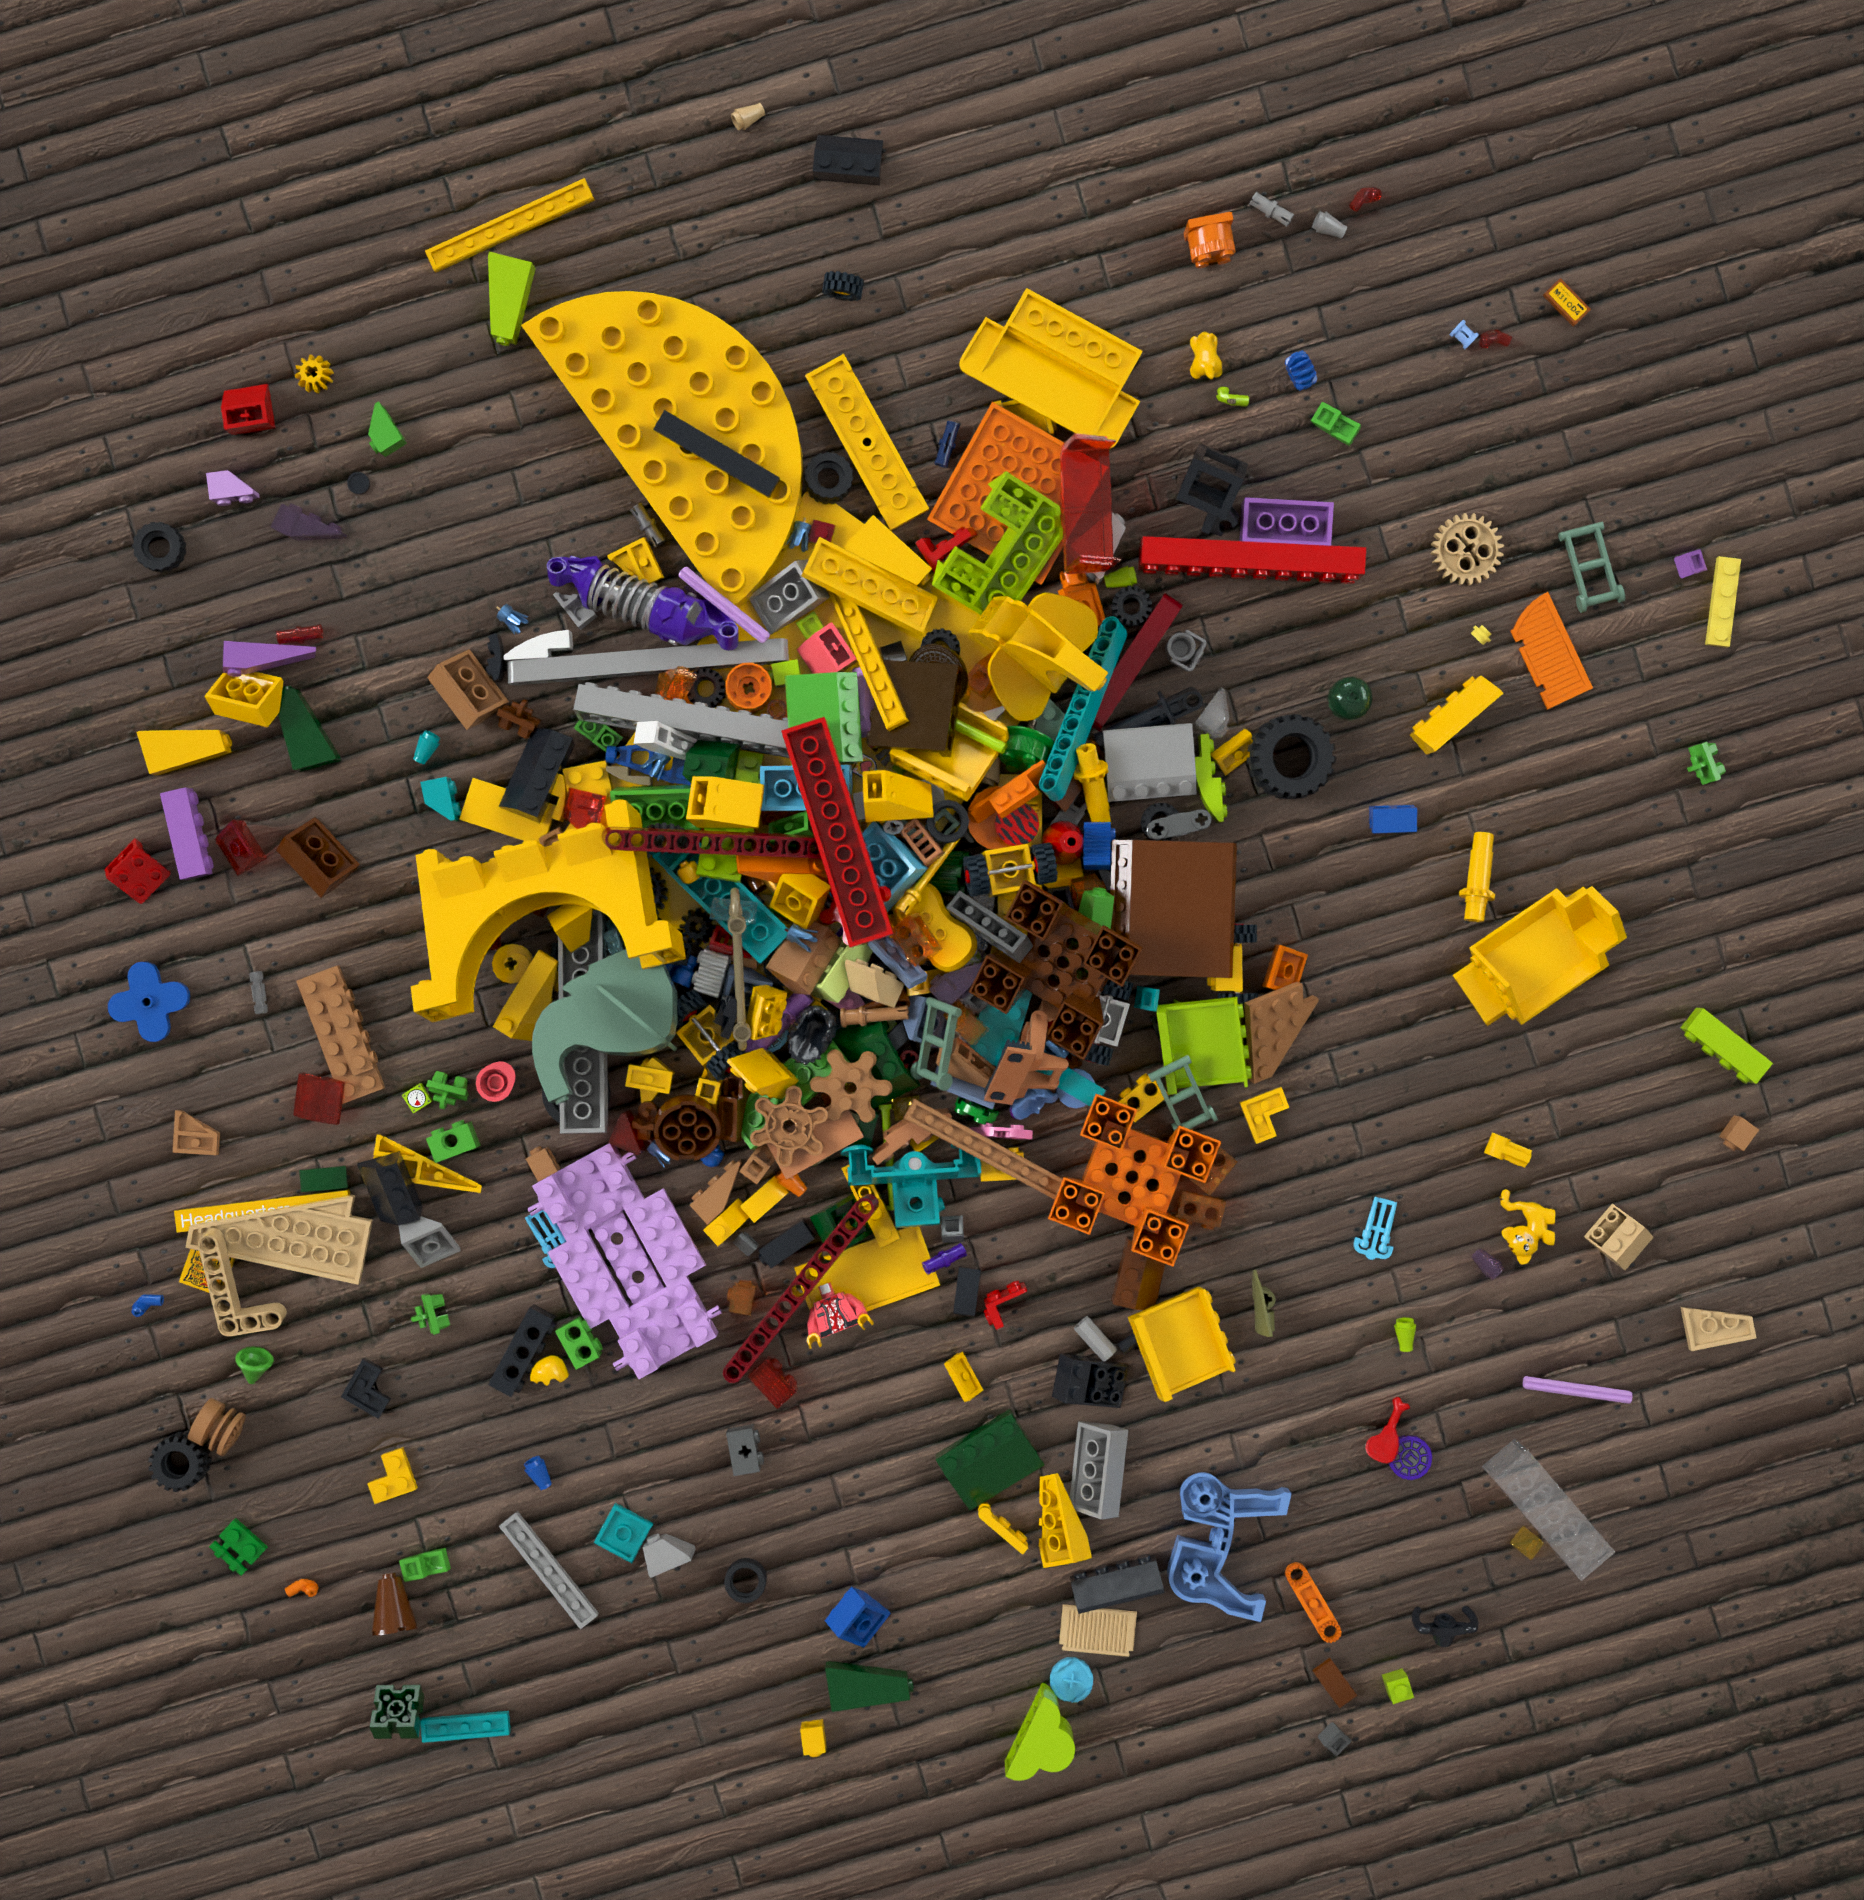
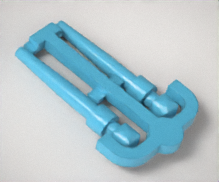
[1353,1197,1397,1260]
[525,1210,566,1268]

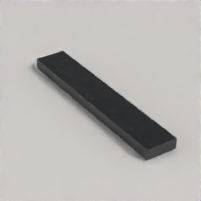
[653,410,780,498]

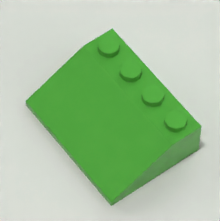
[785,672,863,766]

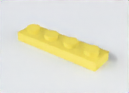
[1705,556,1741,648]

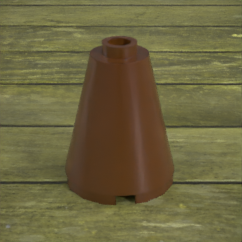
[372,1572,417,1636]

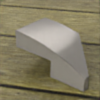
[553,592,598,630]

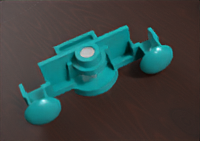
[841,1144,981,1228]

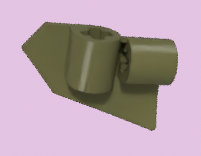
[1252,1270,1276,1337]

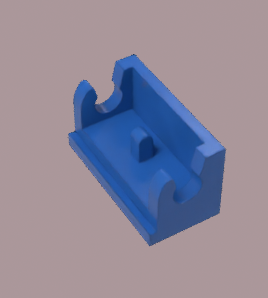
[1369,804,1417,833]

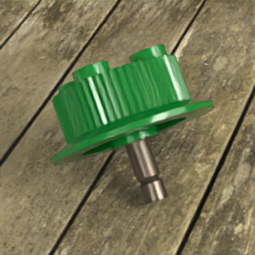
[998,719,1055,772]

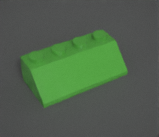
[610,785,701,830]

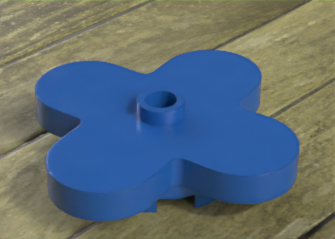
[108,962,191,1042]

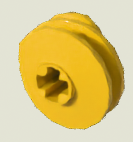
[492,944,533,984]

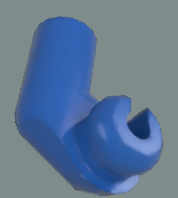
[131,1294,164,1317]

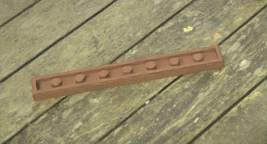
[904,1099,1063,1200]

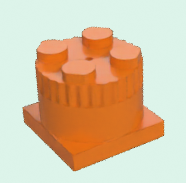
[1184,212,1236,268]

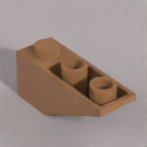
[690,1159,742,1225]

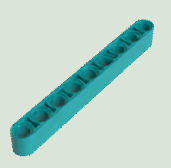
[1039,616,1127,801]

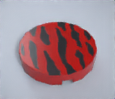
[995,803,1039,846]

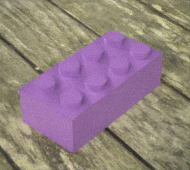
[1239,497,1334,546]

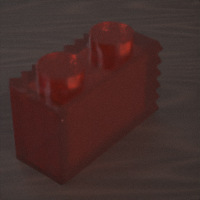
[748,1356,798,1409]

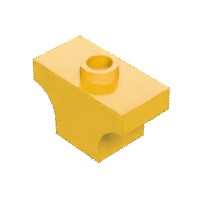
[695,1068,724,1111]

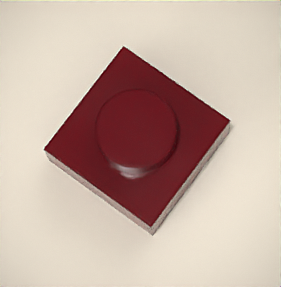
[808,520,836,544]

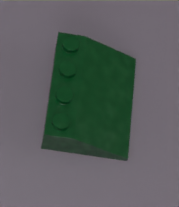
[936,1409,1044,1510]

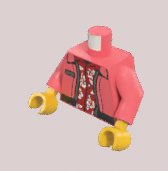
[807,1283,874,1349]

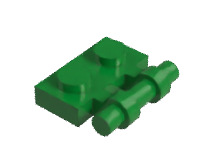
[209,1518,268,1576]

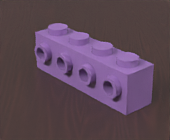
[160,787,213,880]

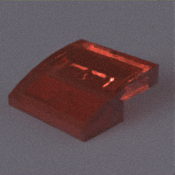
[293,1072,345,1125]

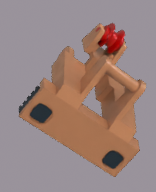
[984,1000,1069,1105]

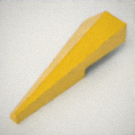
[373,1134,482,1193]

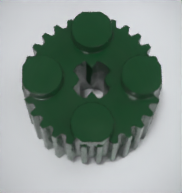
[931,851,971,895]

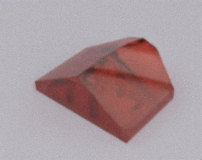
[563,787,606,829]

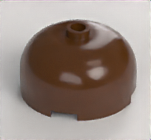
[654,1094,721,1161]

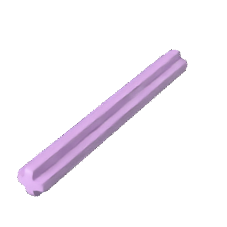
[678,567,770,643]
[1523,1376,1632,1404]

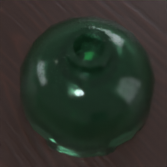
[1327,676,1373,721]

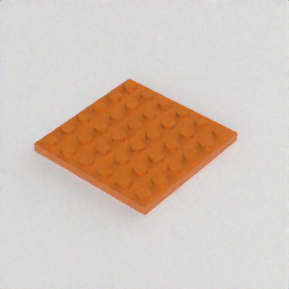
[927,402,1108,585]

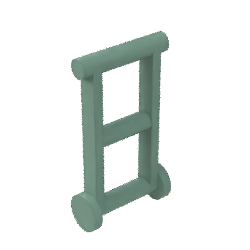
[1558,521,1625,613]
[910,997,962,1091]
[1148,1055,1218,1131]

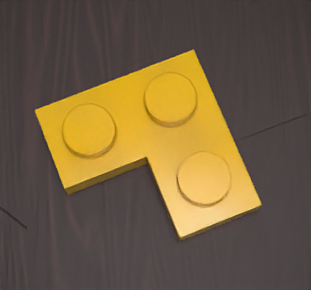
[1239,1087,1289,1144]
[367,1447,418,1504]

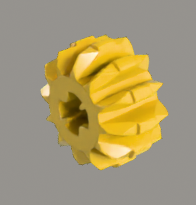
[295,355,334,393]

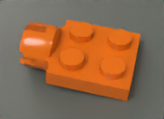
[1058,565,1105,628]

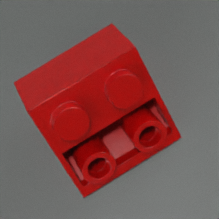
[221,384,275,435]

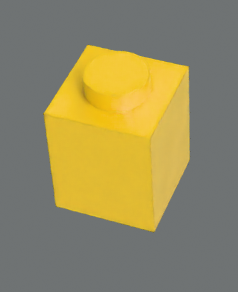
[800,1719,827,1757]

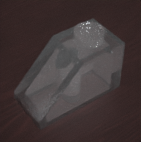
[1193,687,1229,740]

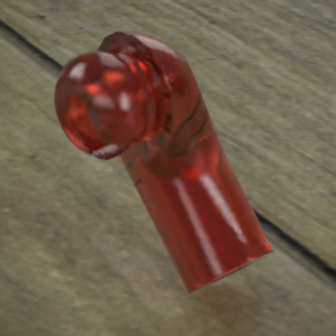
[1349,187,1382,212]
[1478,329,1512,349]

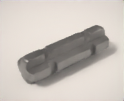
[249,971,268,1014]

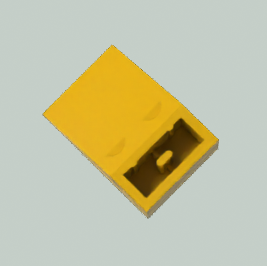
[862,770,933,822]
[686,777,764,828]
[727,1048,799,1100]

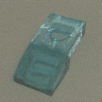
[602,920,623,955]

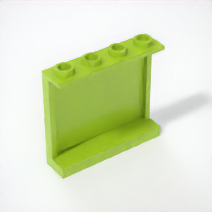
[1157,997,1252,1095]

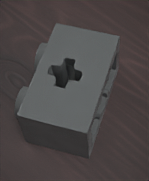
[726,1424,764,1476]

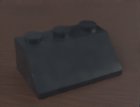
[813,135,884,186]
[357,1151,423,1226]

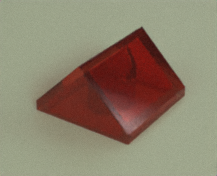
[215,820,267,876]
[608,1109,647,1155]

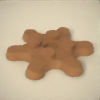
[810,1049,893,1123]
[750,1086,828,1167]

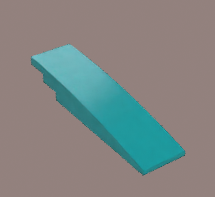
[649,839,789,964]

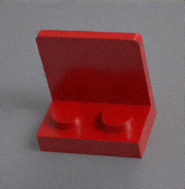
[104,838,171,904]

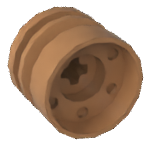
[188,1398,246,1456]

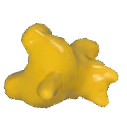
[1190,332,1222,379]

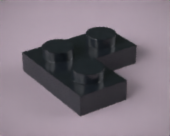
[341,1358,391,1419]

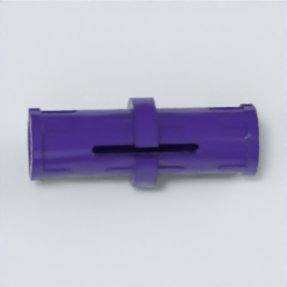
[922,1243,967,1275]

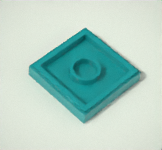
[594,1503,654,1563]

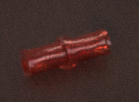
[276,624,324,645]

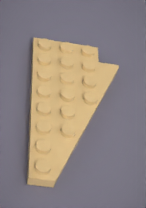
[185,1195,373,1285]

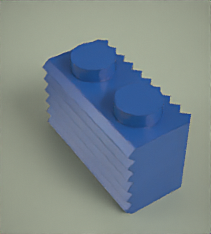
[1083,822,1116,870]

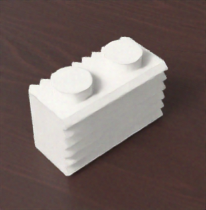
[692,946,732,998]

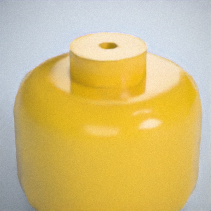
[677,860,700,884]

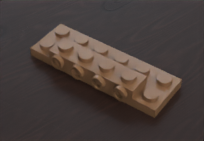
[296,965,385,1104]

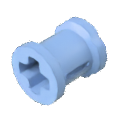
[1449,320,1479,349]

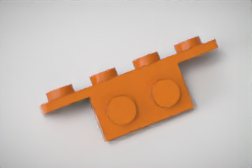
[969,760,1046,823]

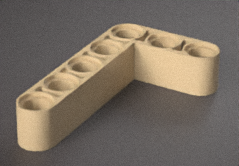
[198,1228,287,1336]

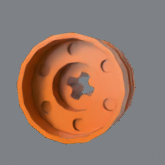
[725,663,772,713]

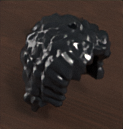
[787,1005,838,1065]

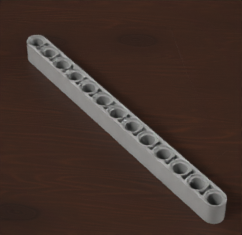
[507,638,789,685]

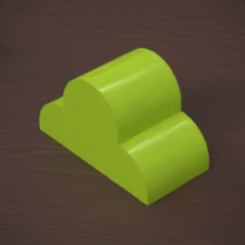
[1005,1683,1075,1781]

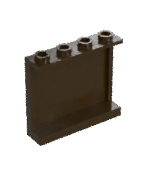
[866,660,964,757]

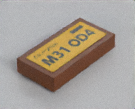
[1543,278,1591,327]

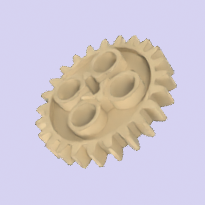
[1430,513,1504,586]

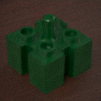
[370,1685,425,1739]

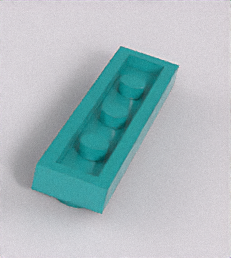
[420,1711,511,1743]

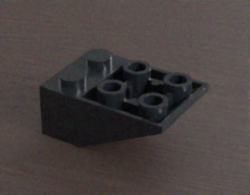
[1052,1353,1129,1408]

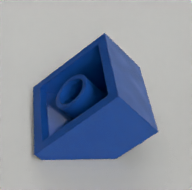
[825,1587,891,1648]

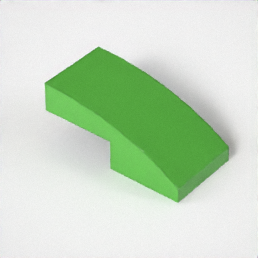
[1311,402,1361,446]
[399,1548,451,1582]

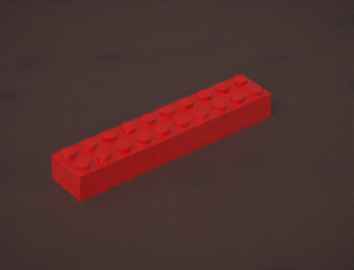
[1138,536,1366,584]
[781,717,895,948]

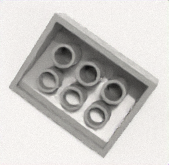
[1103,723,1196,802]

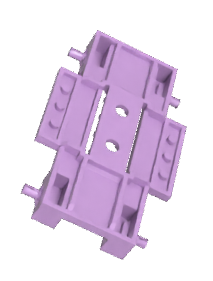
[528,1141,722,1379]

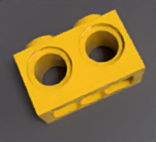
[1117,1073,1169,1122]

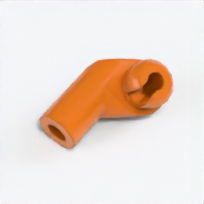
[285,1578,318,1597]

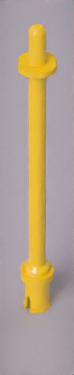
[894,783,997,918]

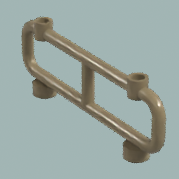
[727,888,751,1051]

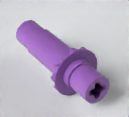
[745,993,814,1053]

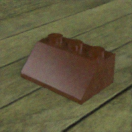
[276,817,360,898]
[1111,1236,1165,1310]

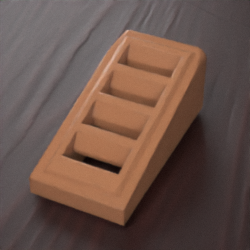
[900,819,945,867]

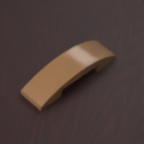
[739,1120,795,1185]

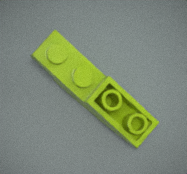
[1195,734,1227,823]

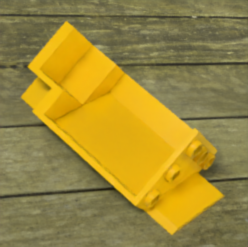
[1453,886,1627,1026]

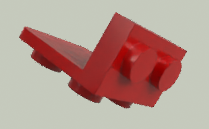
[984,1280,1027,1330]

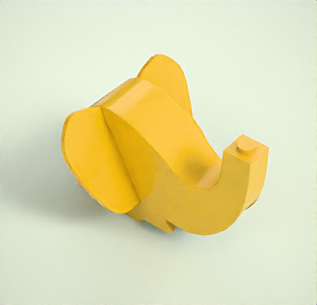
[968,593,1108,721]

